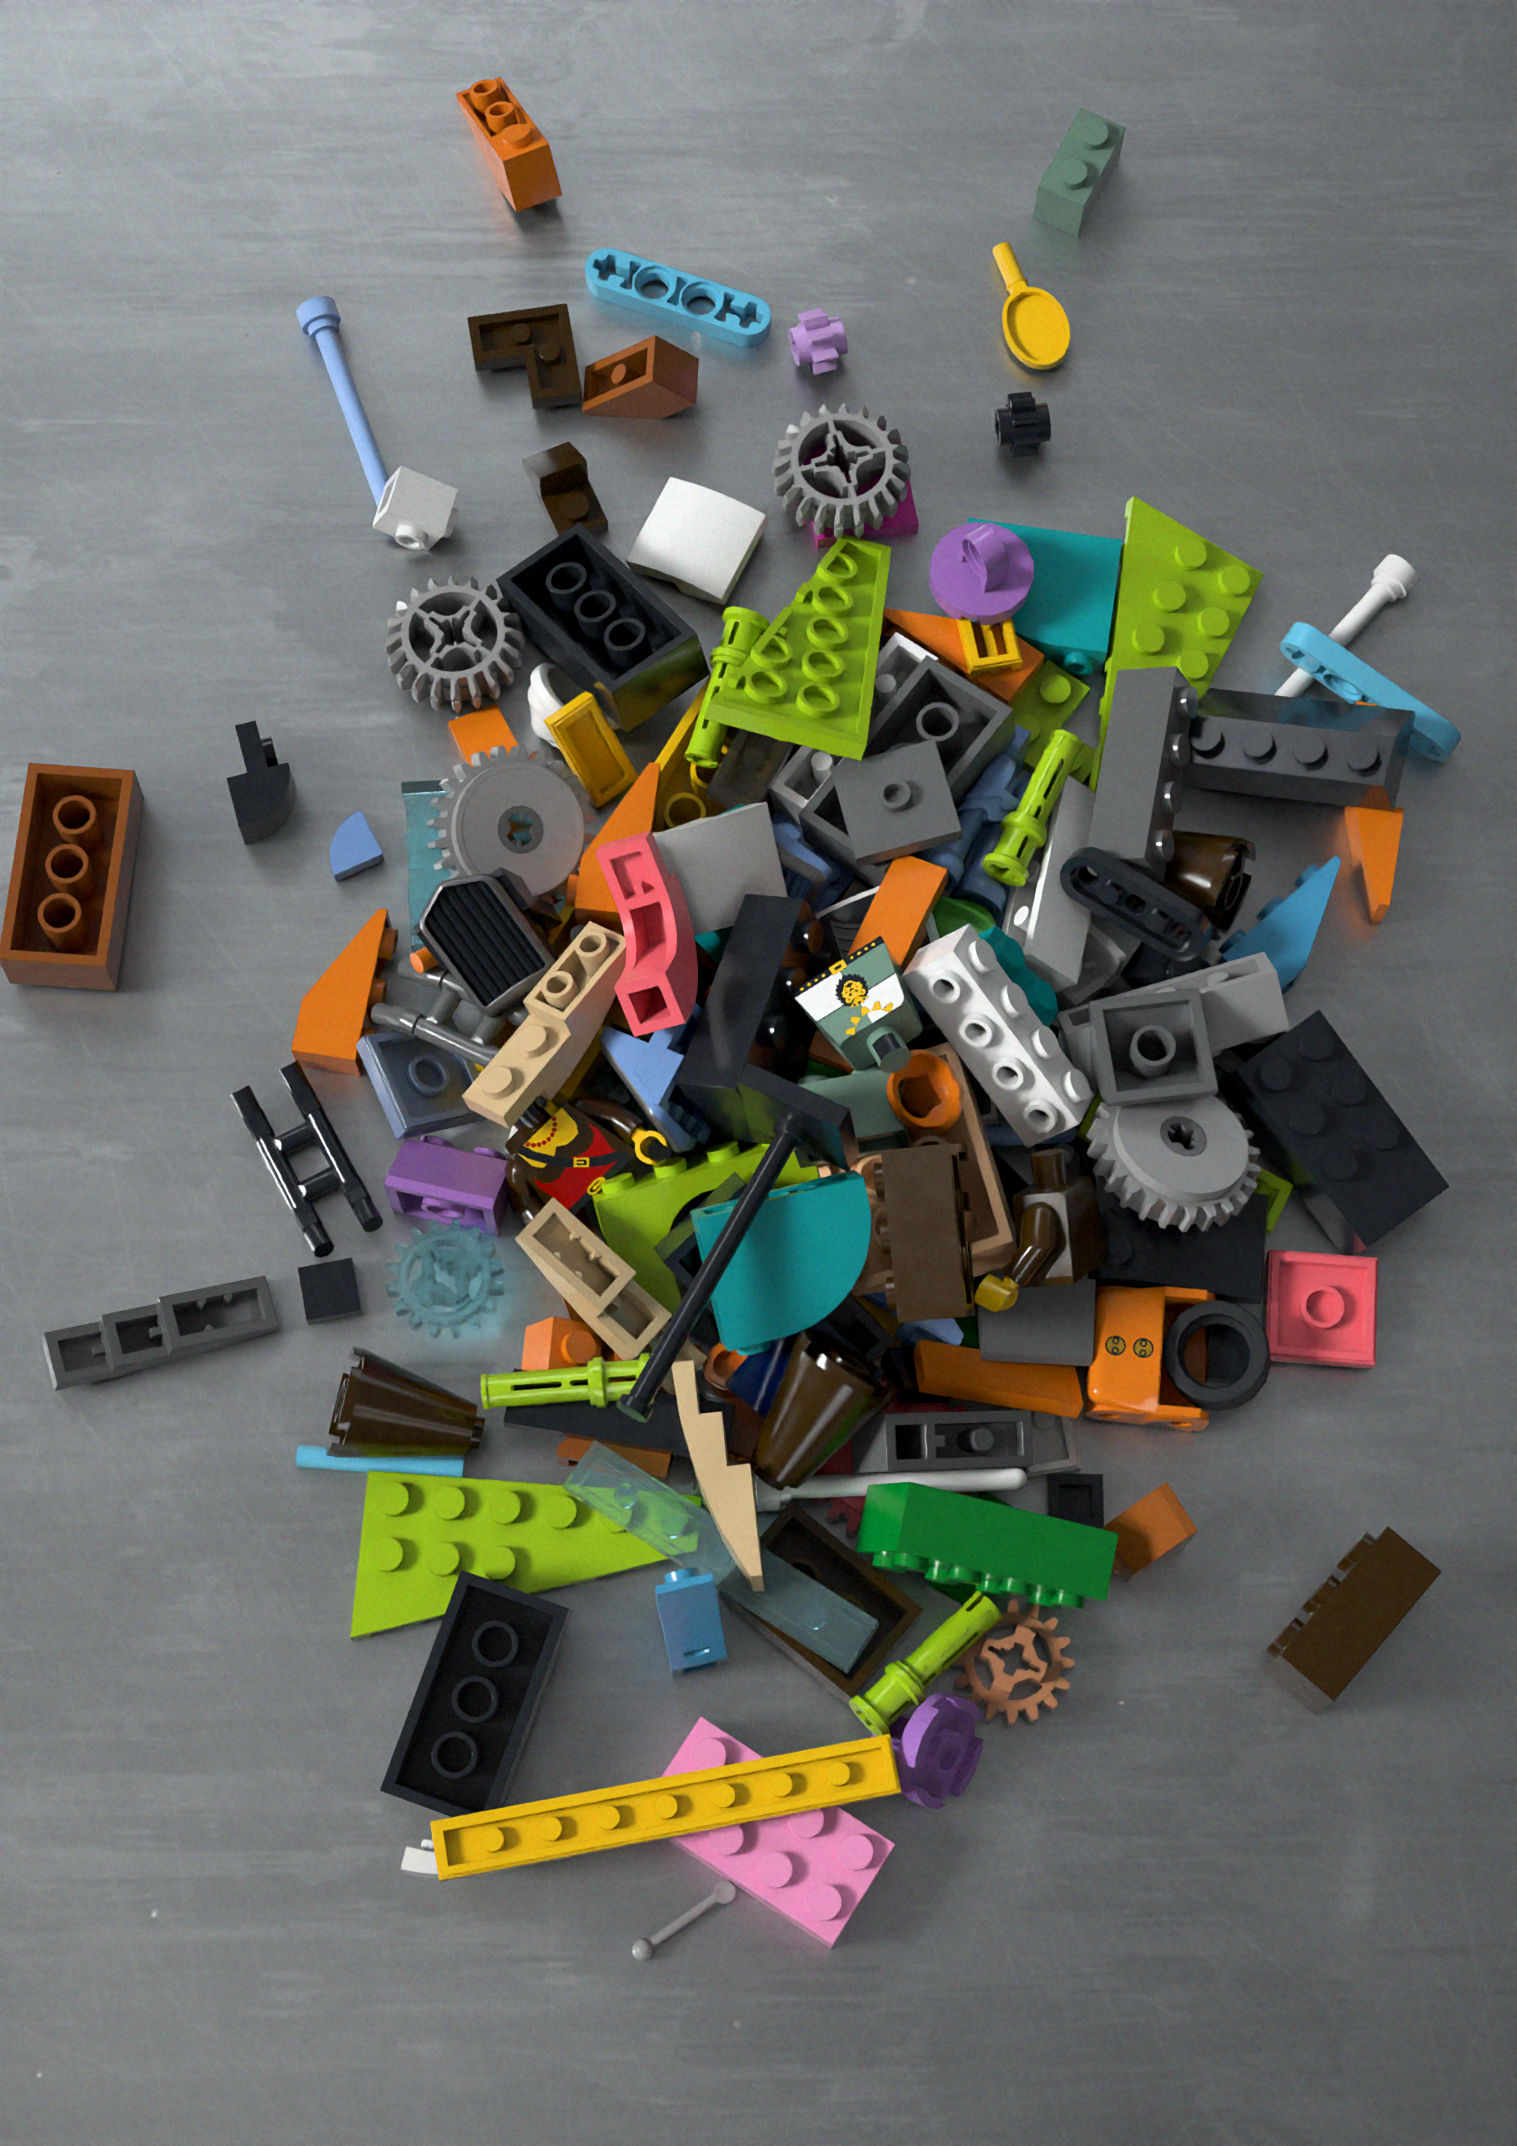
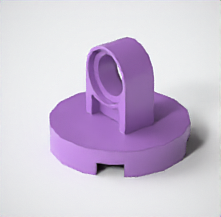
[929,522,1034,625]
[871,1691,983,1809]

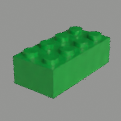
[855,1482,1119,1610]

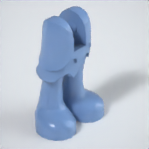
[917,754,1033,917]

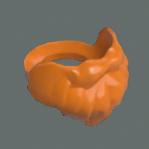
[886,1050,964,1136]

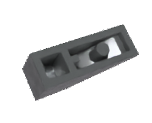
[852,1410,1033,1473]

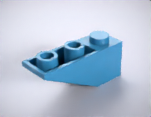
[1218,855,1342,996]
[655,1567,728,1678]

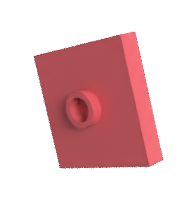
[1264,1249,1378,1369]

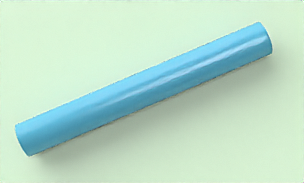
[296,1445,465,1478]

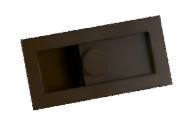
[522,441,608,538]

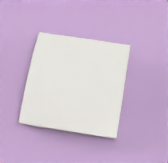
[625,477,769,605]

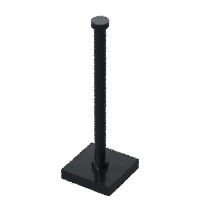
[616,1062,859,1423]

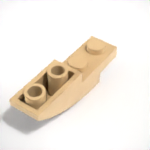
[462,921,626,1129]

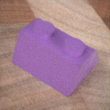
[384,1135,508,1238]

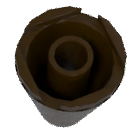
[1156,829,1256,941]
[751,1327,898,1491]
[326,1346,485,1459]

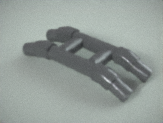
[371,957,530,1069]

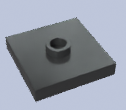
[830,739,963,868]

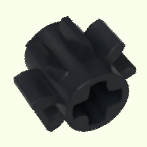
[994,391,1051,458]

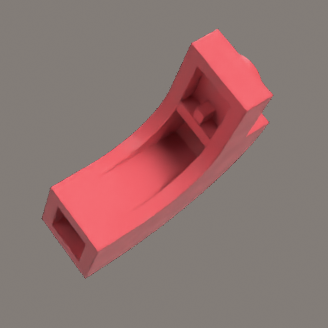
[595,830,698,1037]

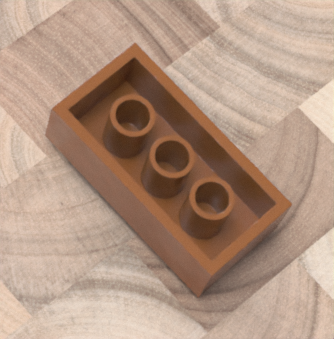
[0,763,144,991]

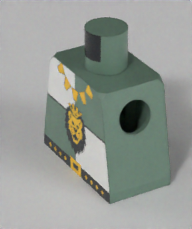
[793,936,923,1073]

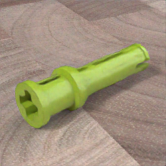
[684,606,770,768]
[982,730,1084,887]
[481,1353,654,1410]
[848,1591,1002,1736]

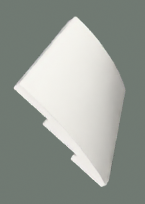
[653,802,788,935]

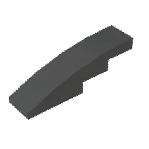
[41,1276,279,1391]

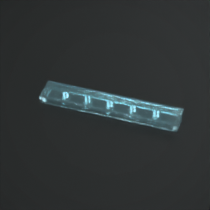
[563,1440,879,1674]

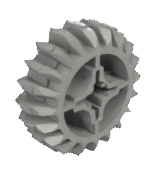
[772,401,911,540]
[384,574,525,714]

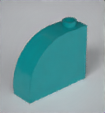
[967,518,1122,676]
[690,1170,871,1356]

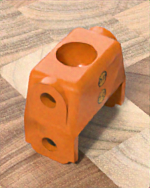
[1084,1286,1216,1432]

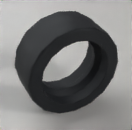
[1163,1300,1271,1411]

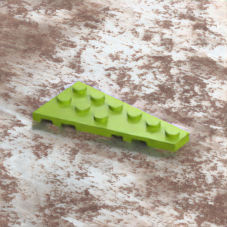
[1089,496,1264,793]
[704,534,892,761]
[350,1471,702,1641]

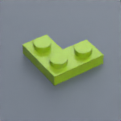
[1011,660,1094,785]

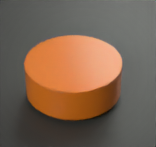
[703,1342,760,1399]

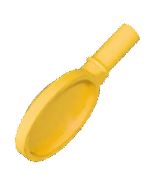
[992,242,1070,370]

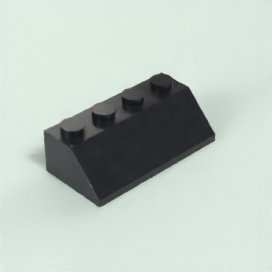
[1182,688,1416,812]

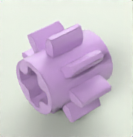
[788,307,848,375]

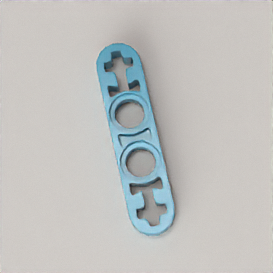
[585,248,771,347]
[1279,622,1461,762]

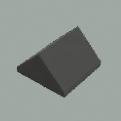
[1089,988,1218,1107]
[973,1273,1096,1366]

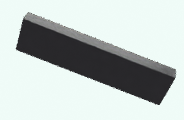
[503,1368,735,1458]

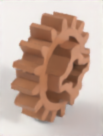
[951,1599,1075,1726]

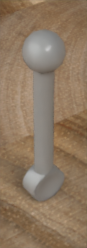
[632,1881,736,1961]

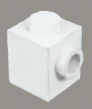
[372,465,459,551]

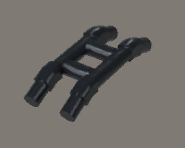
[230,1060,383,1258]

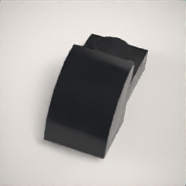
[226,720,296,845]

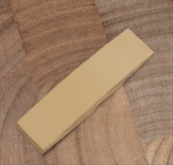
[515,1197,708,1395]
[671,1360,765,1592]

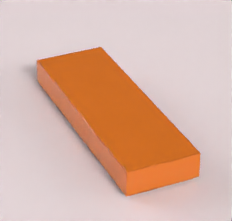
[913,1339,1084,1418]

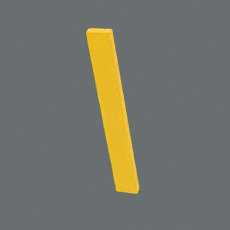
[430,1734,901,1882]

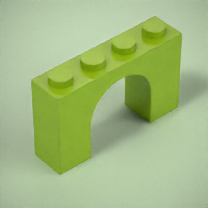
[592,1141,819,1314]

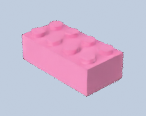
[662,1717,895,1949]

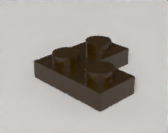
[467,303,583,409]

